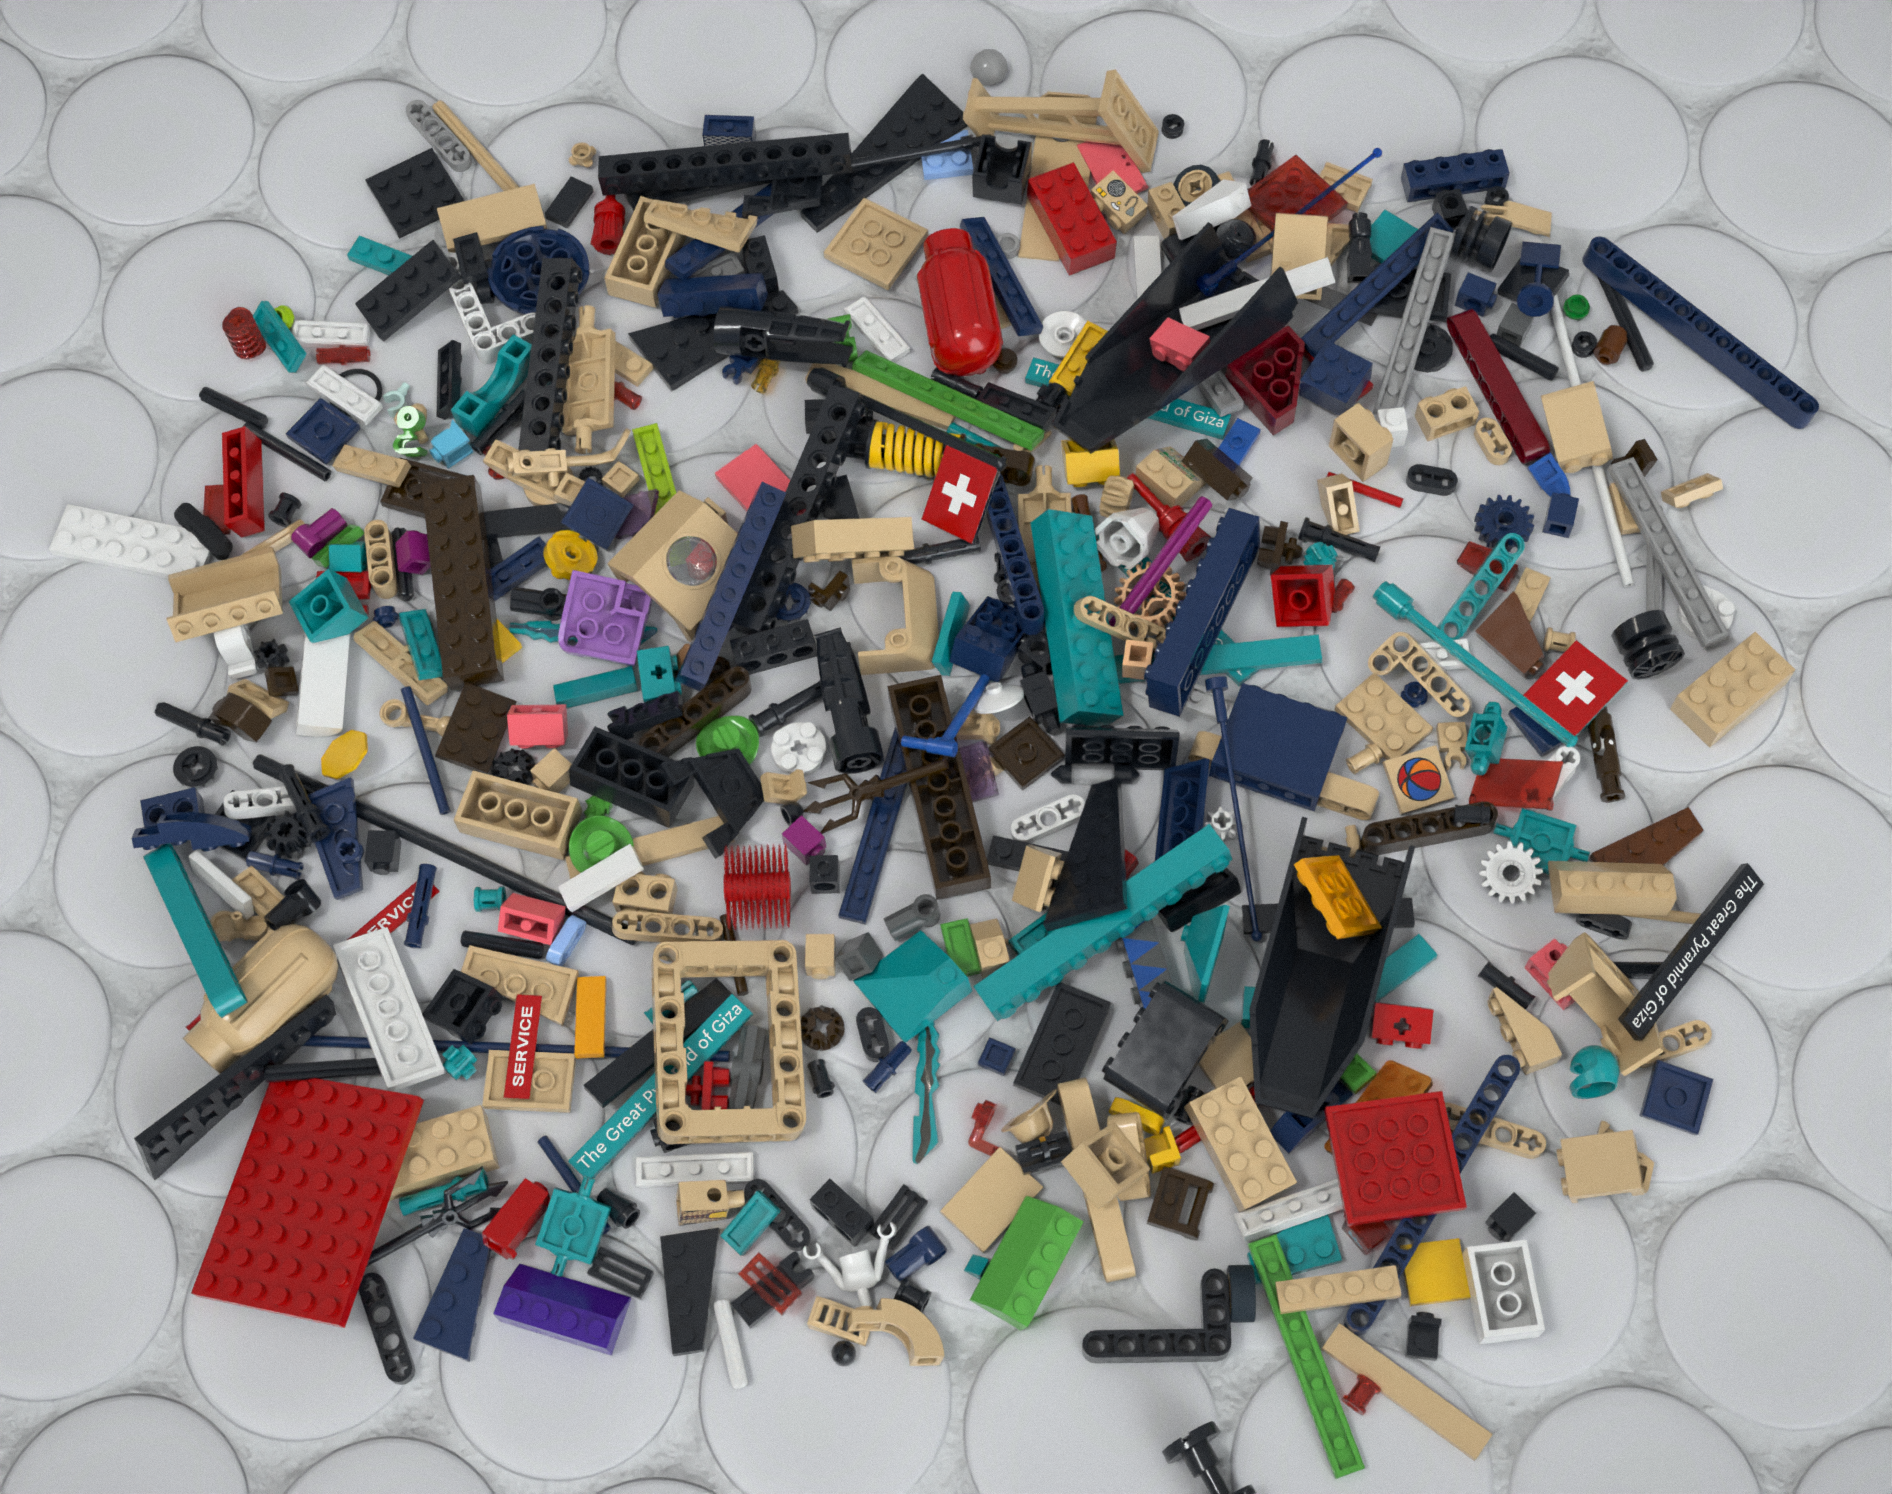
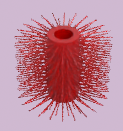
[723,843,791,930]

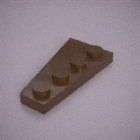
[1590,807,1703,866]

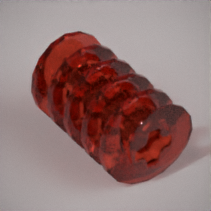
[222,307,266,359]

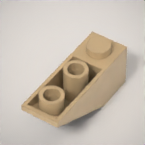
[1487,987,1562,1075]

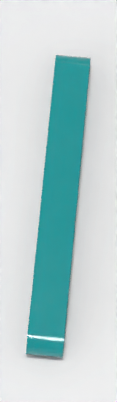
[143,843,248,1018]

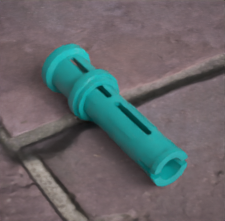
[399,1169,490,1216]

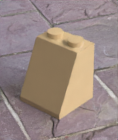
[1541,381,1613,473]

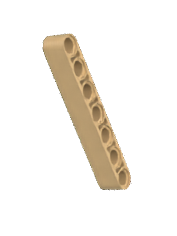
[1188,731,1379,821]
[1057,1077,1136,1283]

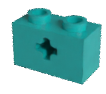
[637,646,682,703]

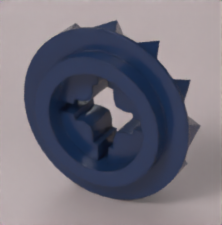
[776,582,811,623]

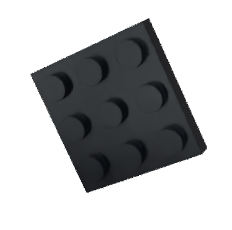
[365,148,464,239]

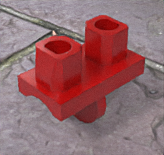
[685,1061,731,1110]

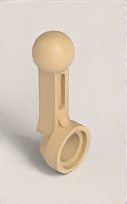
[379,699,451,737]

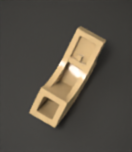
[847,1298,945,1366]

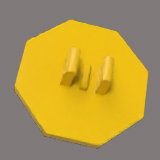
[321,730,368,780]

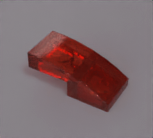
[1457,541,1519,591]

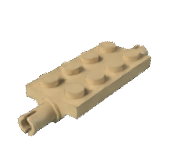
[562,305,616,454]
[1018,465,1071,601]

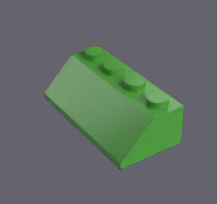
[969,1195,1084,1331]

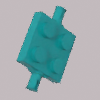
[1493,808,1590,875]
[535,1176,612,1276]

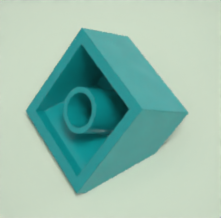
[289,569,369,643]

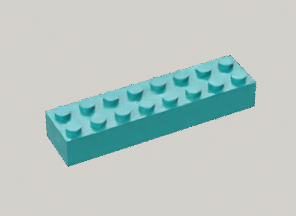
[1030,509,1124,727]

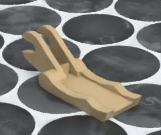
[1477,201,1552,238]

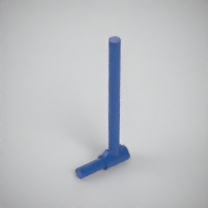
[901,674,991,757]

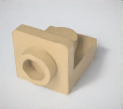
[956,710,1000,745]

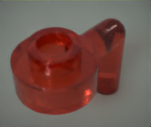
[968,1099,999,1156]

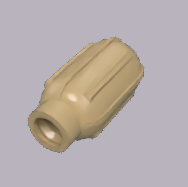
[182,924,339,1074]

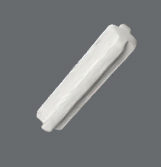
[714,1299,748,1389]

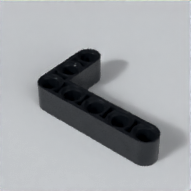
[1082,1268,1232,1363]

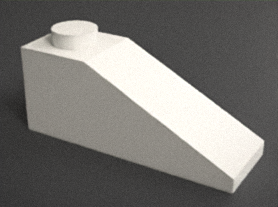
[1173,179,1251,240]

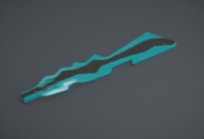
[912,1022,941,1164]

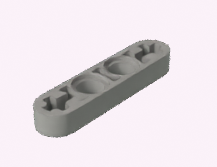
[406,100,472,172]

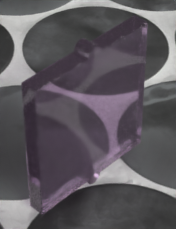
[615,489,659,539]

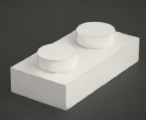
[1414,639,1470,672]

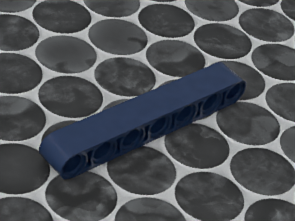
[986,473,1044,635]

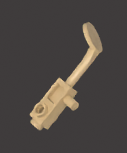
[506,428,631,488]

